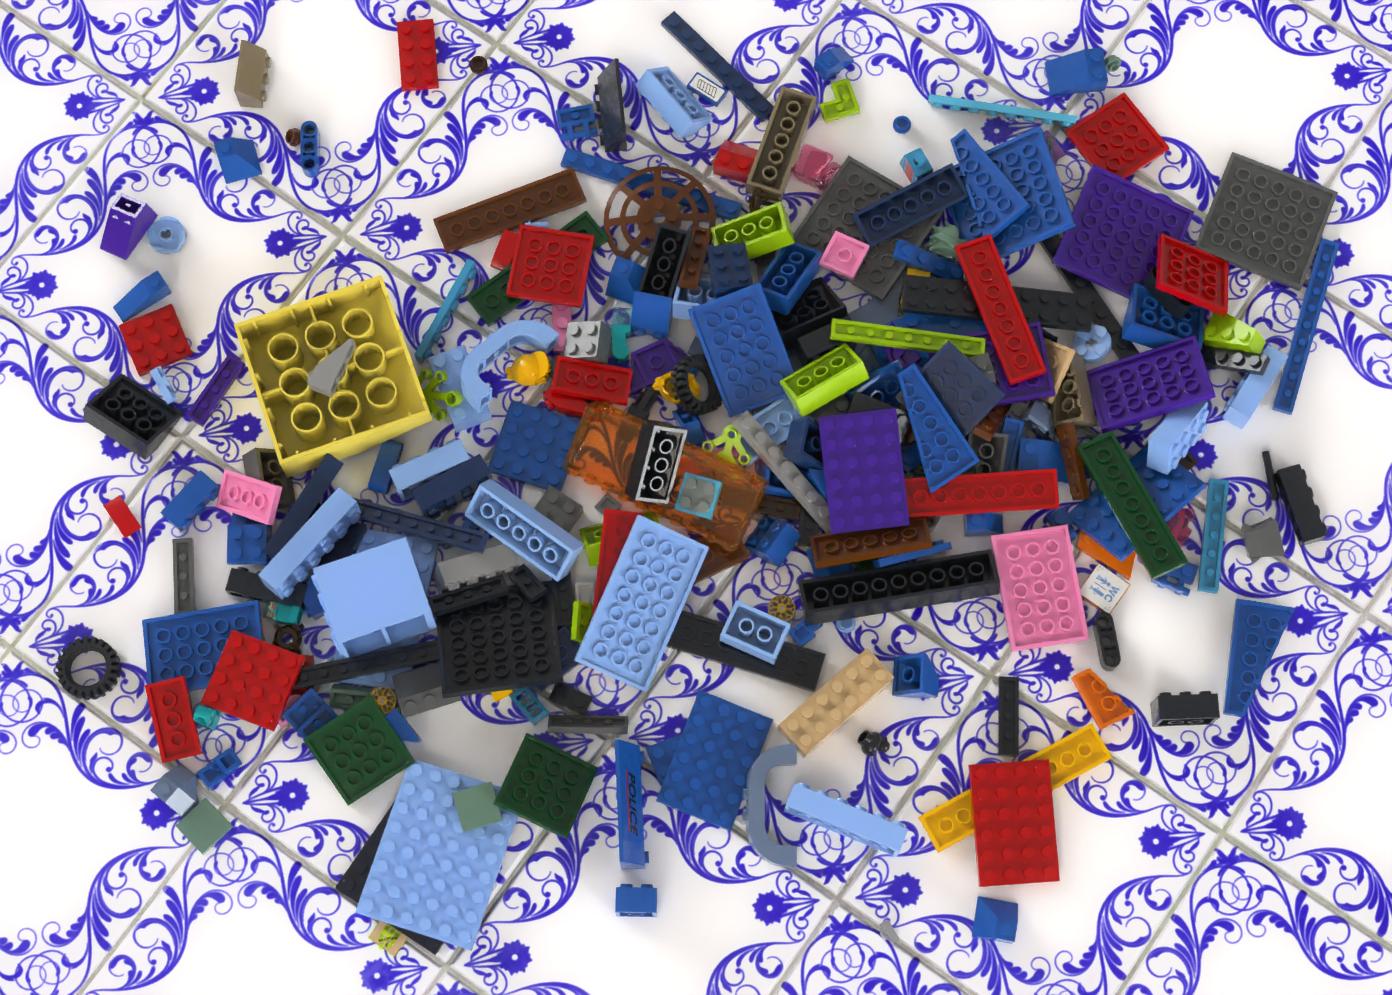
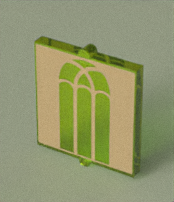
[368,921,409,958]

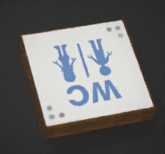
[1080,562,1131,614]

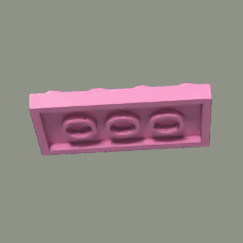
[216,469,282,525]

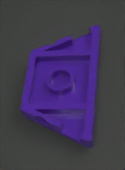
[630,337,689,395]

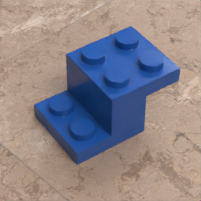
[227,513,272,565]

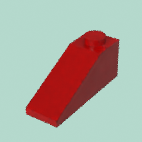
[543,385,602,422]

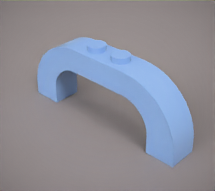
[461,320,559,411]

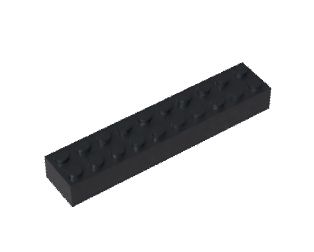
[798,549,1000,626]

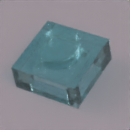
[612,307,632,325]

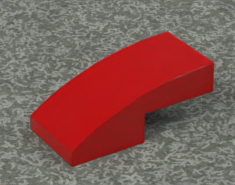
[490,229,518,271]
[103,495,142,538]

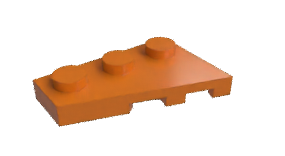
[1076,530,1136,580]
[1071,668,1135,730]

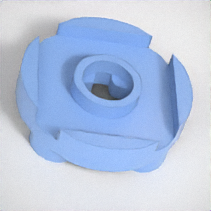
[147,216,186,254]
[1073,325,1112,363]
[150,366,178,404]

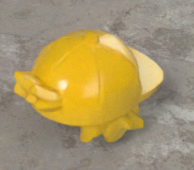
[505,351,551,386]
[652,371,701,404]

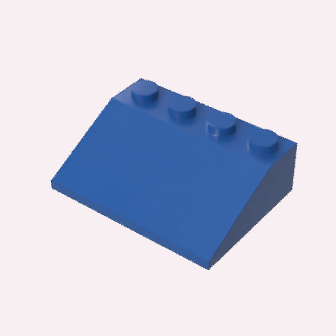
[1122,283,1204,350]

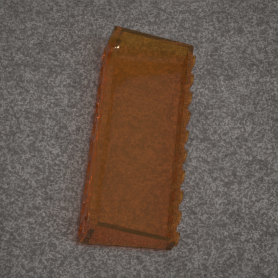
[562,401,769,552]

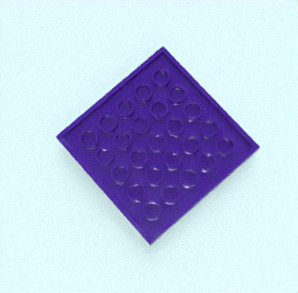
[1051,164,1194,299]

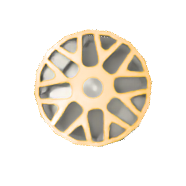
[768,595,795,623]
[370,687,398,716]

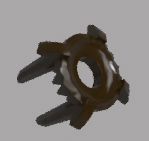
[748,187,781,213]
[272,622,305,655]

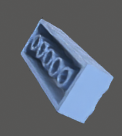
[464,478,584,582]
[258,487,361,600]
[784,782,908,857]

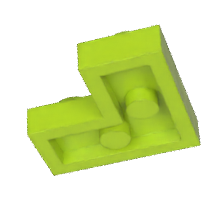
[819,78,860,123]

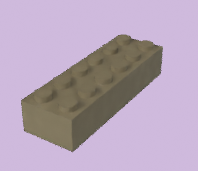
[745,86,817,202]

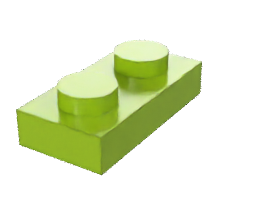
[570,600,593,643]

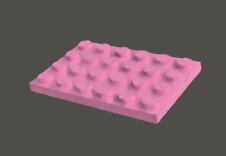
[990,524,1089,652]

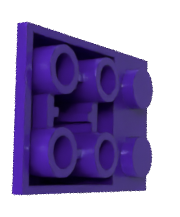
[100,193,158,260]

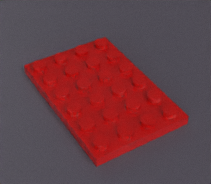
[968,759,1060,887]

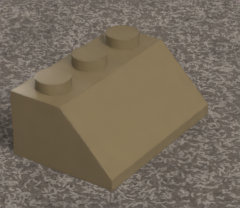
[234,40,272,108]

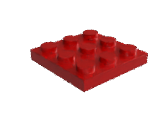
[118,304,193,377]

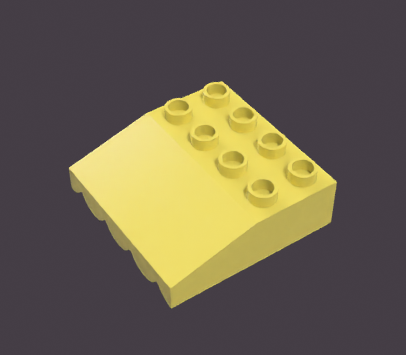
[234,275,432,478]

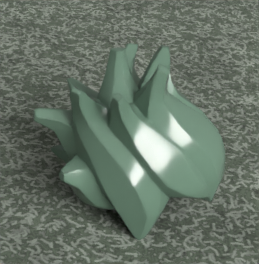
[924,220,967,261]

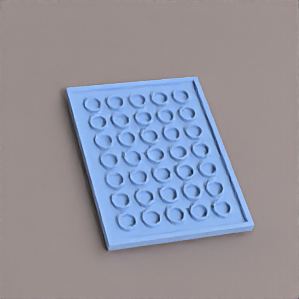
[355,759,518,951]

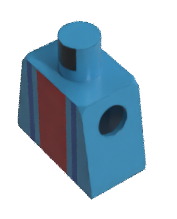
[899,148,933,184]

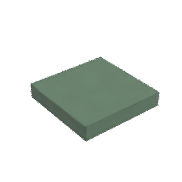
[452,781,503,833]
[176,798,233,855]

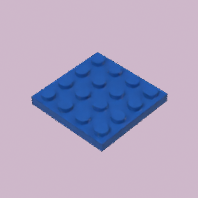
[488,400,585,492]

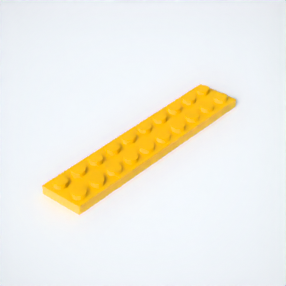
[918,723,1112,853]

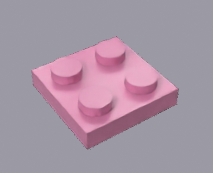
[819,231,870,280]

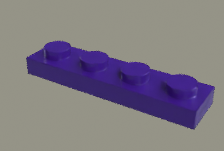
[185,354,246,427]

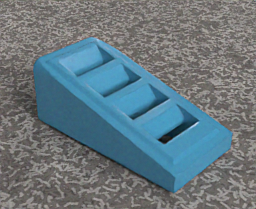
[509,687,549,726]

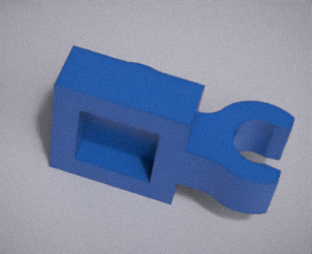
[1045,507,1077,542]
[788,620,823,647]

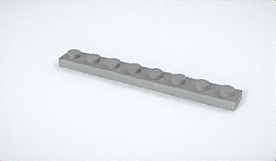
[732,410,831,533]

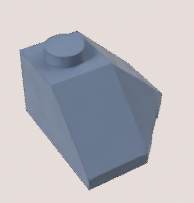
[1018,400,1055,441]
[150,763,198,818]

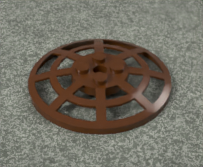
[603,166,716,271]

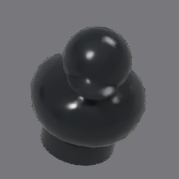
[857,730,890,756]

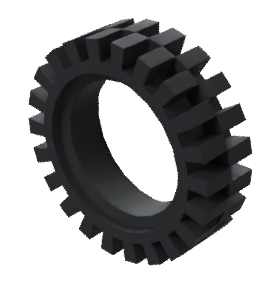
[670,354,723,416]
[56,636,121,700]

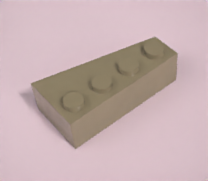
[1052,353,1097,430]

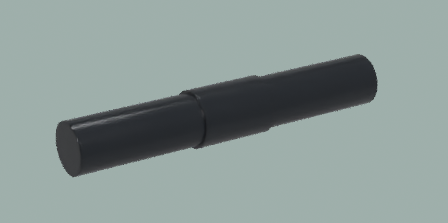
[1262,451,1279,501]

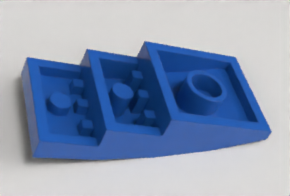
[282,687,338,738]

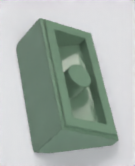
[329,684,372,709]

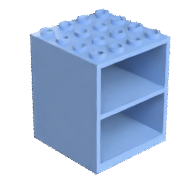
[311,537,437,658]

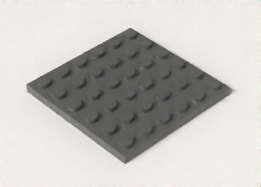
[1194,152,1338,291]
[793,155,944,302]

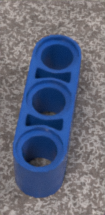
[300,121,320,178]
[368,439,404,495]

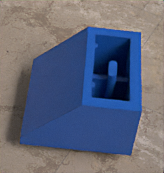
[744,515,801,567]

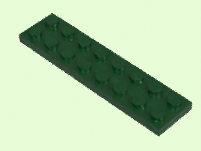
[466,211,609,327]
[1077,431,1188,580]

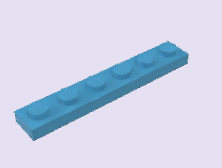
[414,259,477,364]
[1197,478,1229,594]

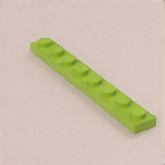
[830,318,986,358]

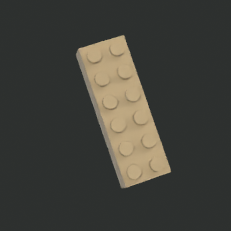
[778,647,894,758]

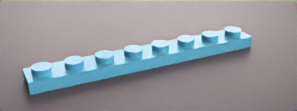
[928,94,1077,127]

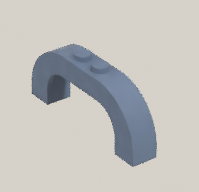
[742,744,797,867]

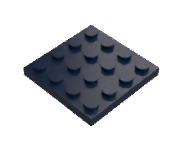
[895,340,1006,438]

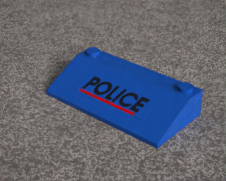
[614,739,649,870]

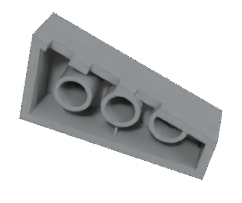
[432,544,519,594]

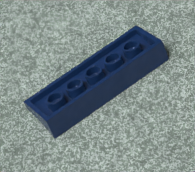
[850,163,969,248]
[263,453,344,561]

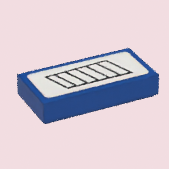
[687,72,727,107]

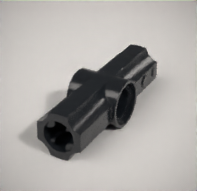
[616,386,659,443]

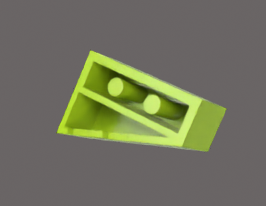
[1202,313,1266,354]

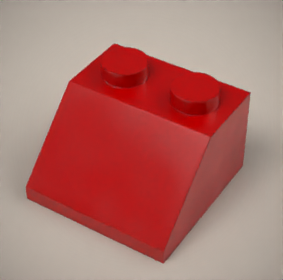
[713,140,758,184]

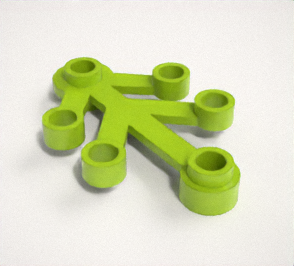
[418,368,463,421]
[697,424,751,496]

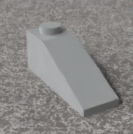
[307,339,356,398]

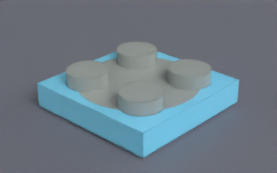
[675,472,723,520]

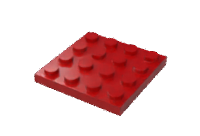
[1064,92,1170,179]
[506,224,595,308]
[1156,233,1229,316]
[200,629,306,732]

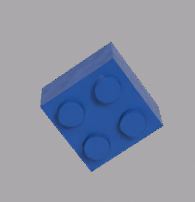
[615,884,657,917]

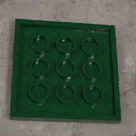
[303,695,415,806]
[493,733,598,839]

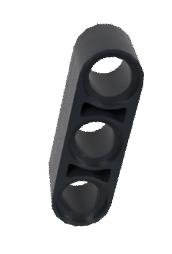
[1143,267,1193,318]
[1092,612,1121,671]

